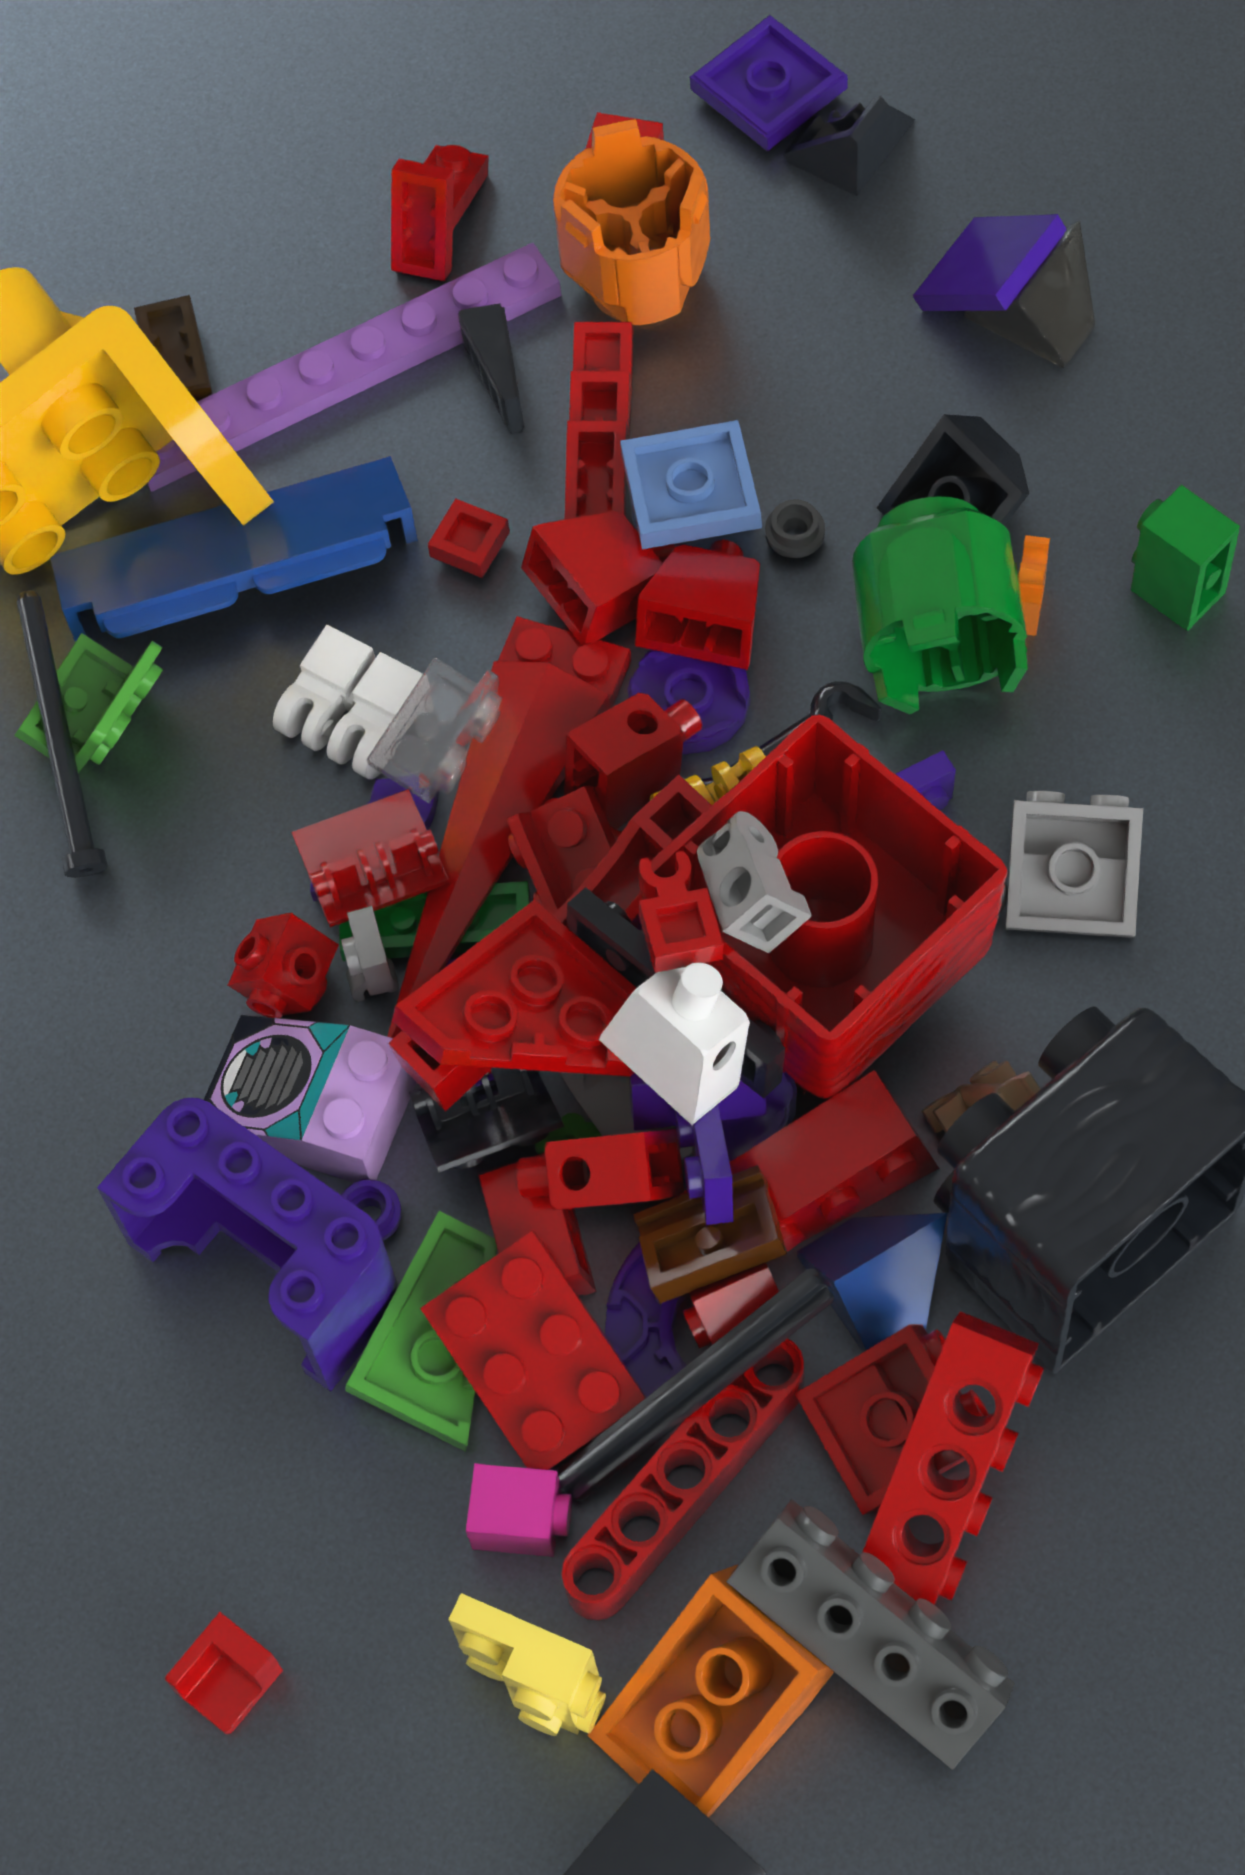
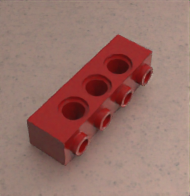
[862,1311,1044,1605]

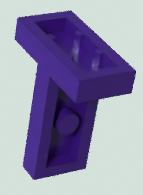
[629,1073,767,1225]

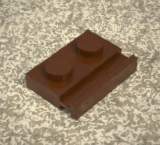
[633,1165,787,1304]

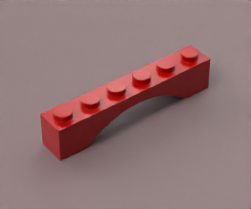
[388,774,712,1111]

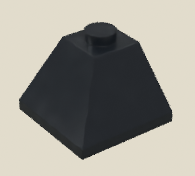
[876,414,1029,526]

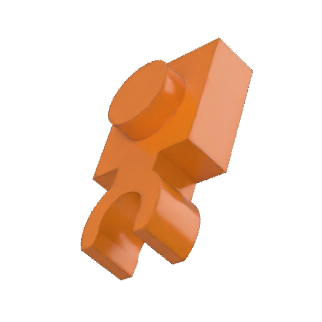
[1018,535,1050,636]

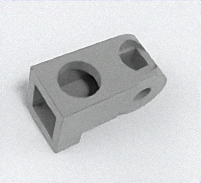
[697,811,812,953]

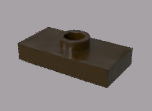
[134,295,213,401]

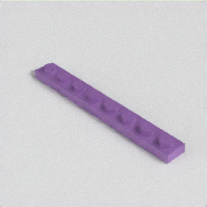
[147,242,562,492]

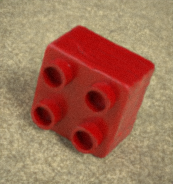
[641,715,1008,1099]

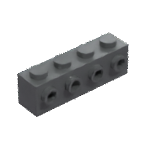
[727,1499,1015,1770]

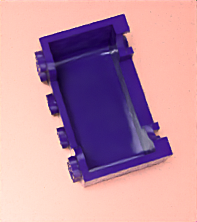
[97,1098,398,1392]

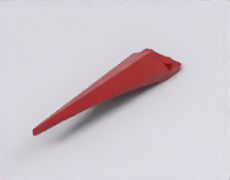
[387,616,632,1038]

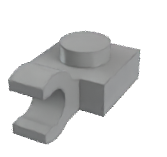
[341,906,399,1002]

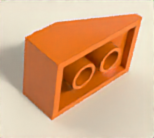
[588,1564,834,1818]

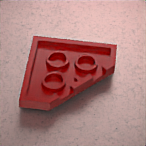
[392,899,637,1076]

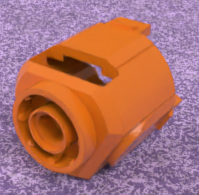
[553,119,710,325]

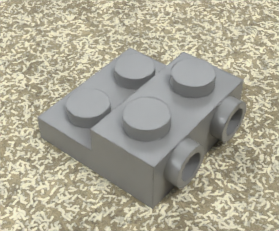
[1005,791,1143,938]

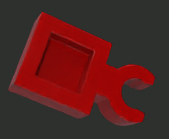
[639,851,724,973]

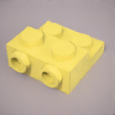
[449,1593,606,1736]

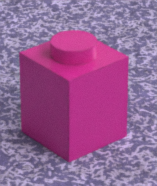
[466,1463,572,1557]

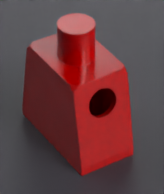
[521,511,675,646]
[635,540,760,670]
[564,693,702,829]
[517,1129,684,1210]

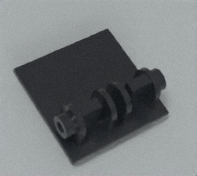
[408,1068,564,1172]

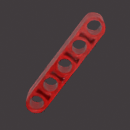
[561,1338,805,1621]

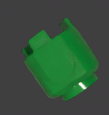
[852,497,1028,715]

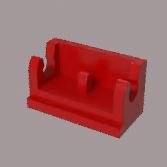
[479,1153,597,1296]

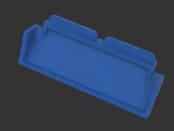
[51,456,418,642]

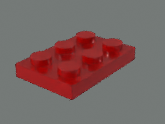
[420,1231,647,1470]

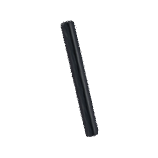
[557,1268,835,1501]

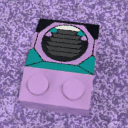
[204,1015,417,1183]

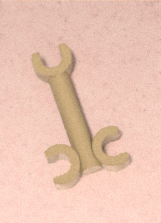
[921,1061,1041,1133]

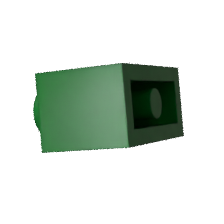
[1131,484,1240,631]

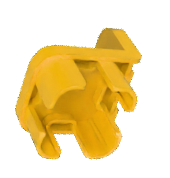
[0,267,274,575]

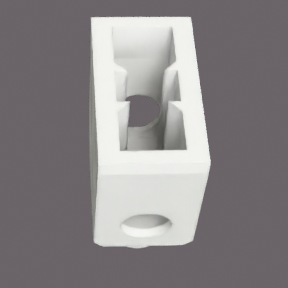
[599,963,750,1125]

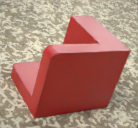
[165,1612,283,1734]

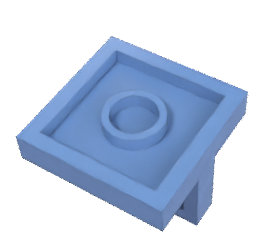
[620,420,762,549]

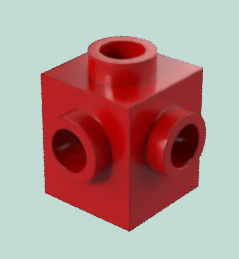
[227,912,339,1019]

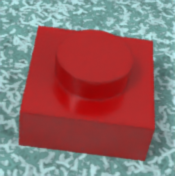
[427,498,510,578]

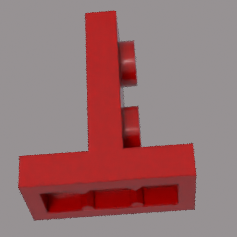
[391,145,489,281]

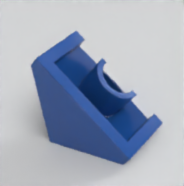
[797,1213,948,1352]

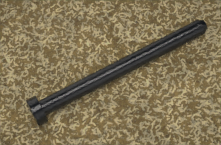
[17,590,108,878]

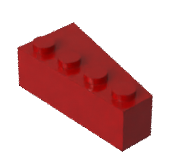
[674,1070,939,1252]

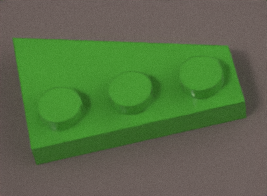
[345,1211,497,1452]

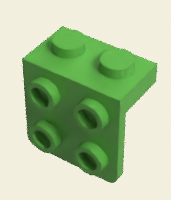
[14,633,163,774]

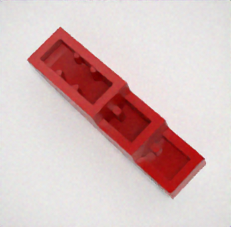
[564,322,633,520]

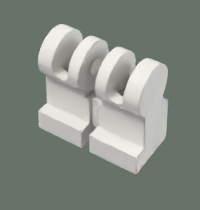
[273,625,434,780]

